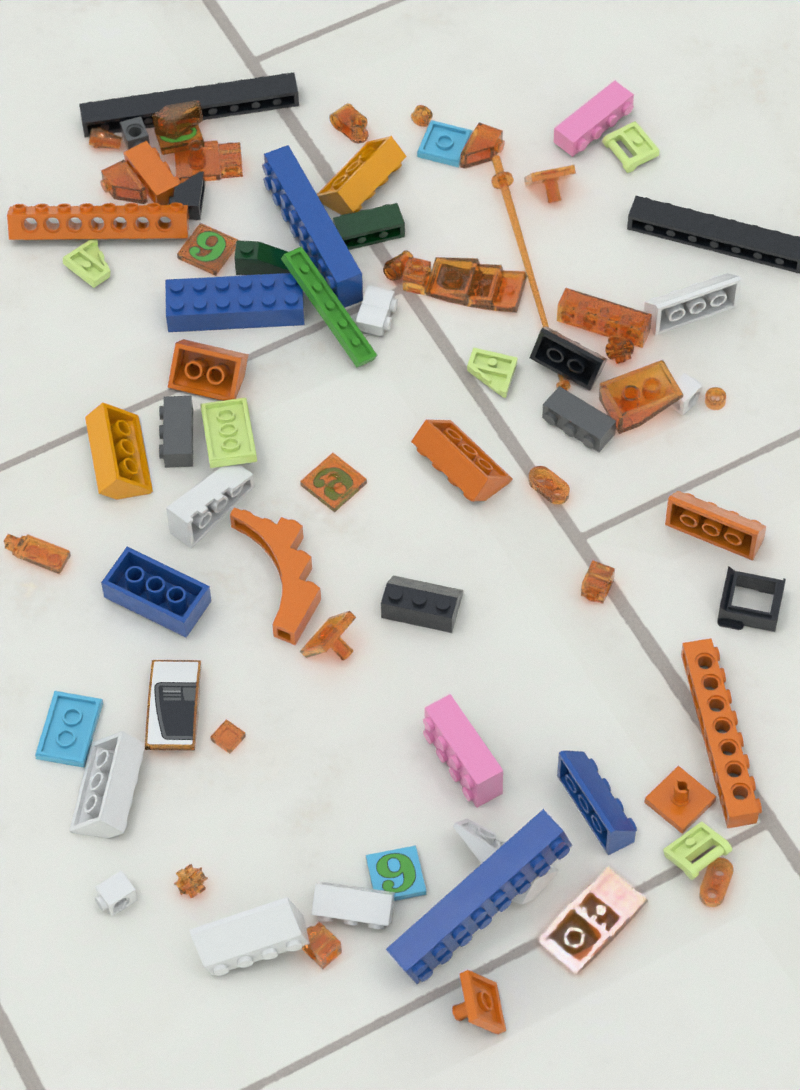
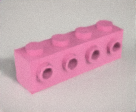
[554,80,634,157]

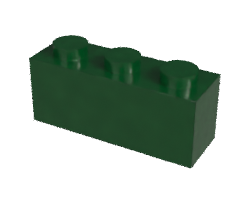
[333,203,405,250]

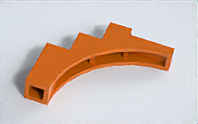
[230,507,321,645]

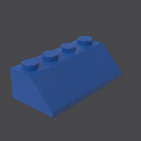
[557,750,637,856]

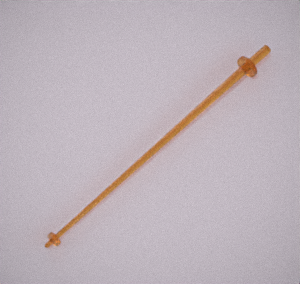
[491,155,571,390]

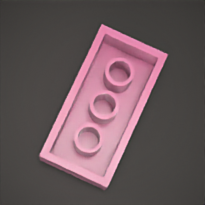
[423,694,503,807]

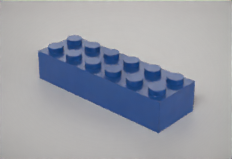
[165,273,305,333]

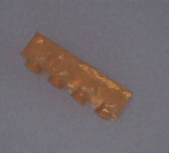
[557,288,652,348]

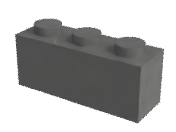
[542,386,617,452]
[159,395,193,468]

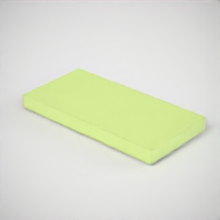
[200,398,257,468]

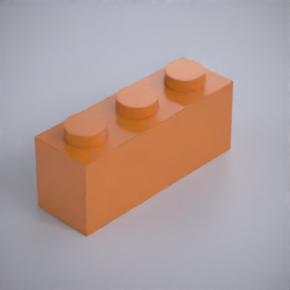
[124,141,181,205]

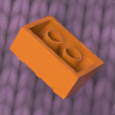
[168,339,249,401]

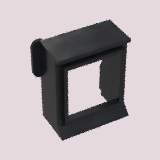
[717,566,786,632]

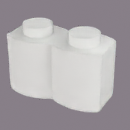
[356,285,398,336]

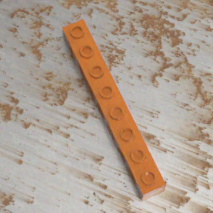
[7,203,189,240]
[681,638,762,828]

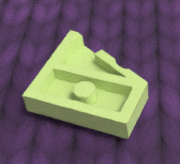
[63,239,110,288]
[467,347,518,398]

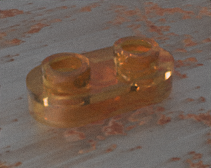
[528,466,570,504]
[699,857,733,907]

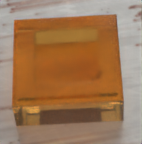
[210,719,246,754]

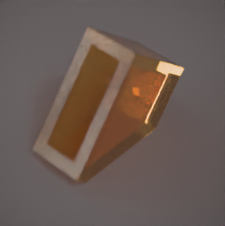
[152,100,203,140]
[461,122,505,169]
[100,160,148,204]

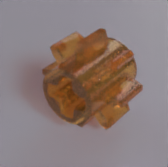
[605,334,634,364]
[174,864,208,898]

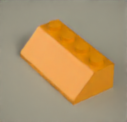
[317,136,407,215]
[85,402,153,500]

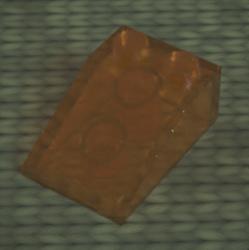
[599,360,684,434]

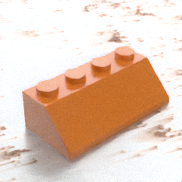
[411,419,513,502]
[665,491,766,561]

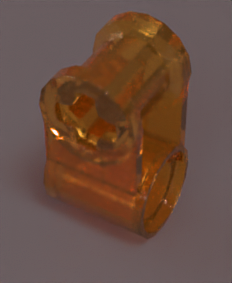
[329,103,369,143]

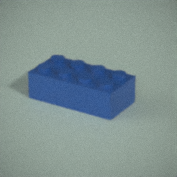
[101,546,212,638]

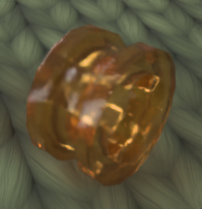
[411,105,433,127]
[705,387,726,410]

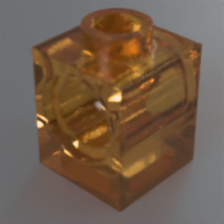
[218,142,243,178]
[403,256,431,295]
[581,560,615,604]
[302,922,342,969]

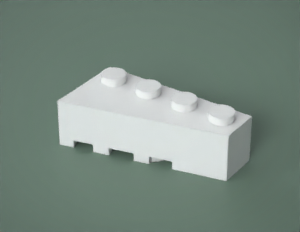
[166,464,255,548]

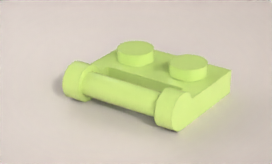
[602,121,660,173]
[663,821,732,880]

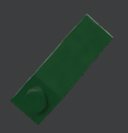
[234,240,290,275]

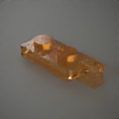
[3,534,71,574]

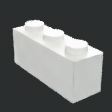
[311,881,395,929]

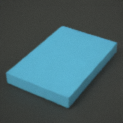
[35,691,103,768]

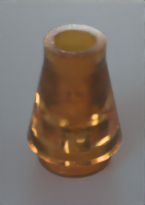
[89,127,122,150]
[383,250,414,281]

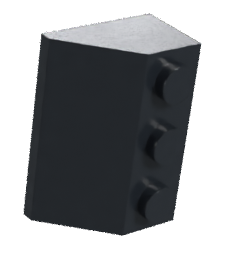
[529,326,607,390]
[381,575,463,633]

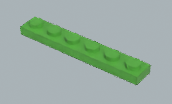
[281,246,377,368]

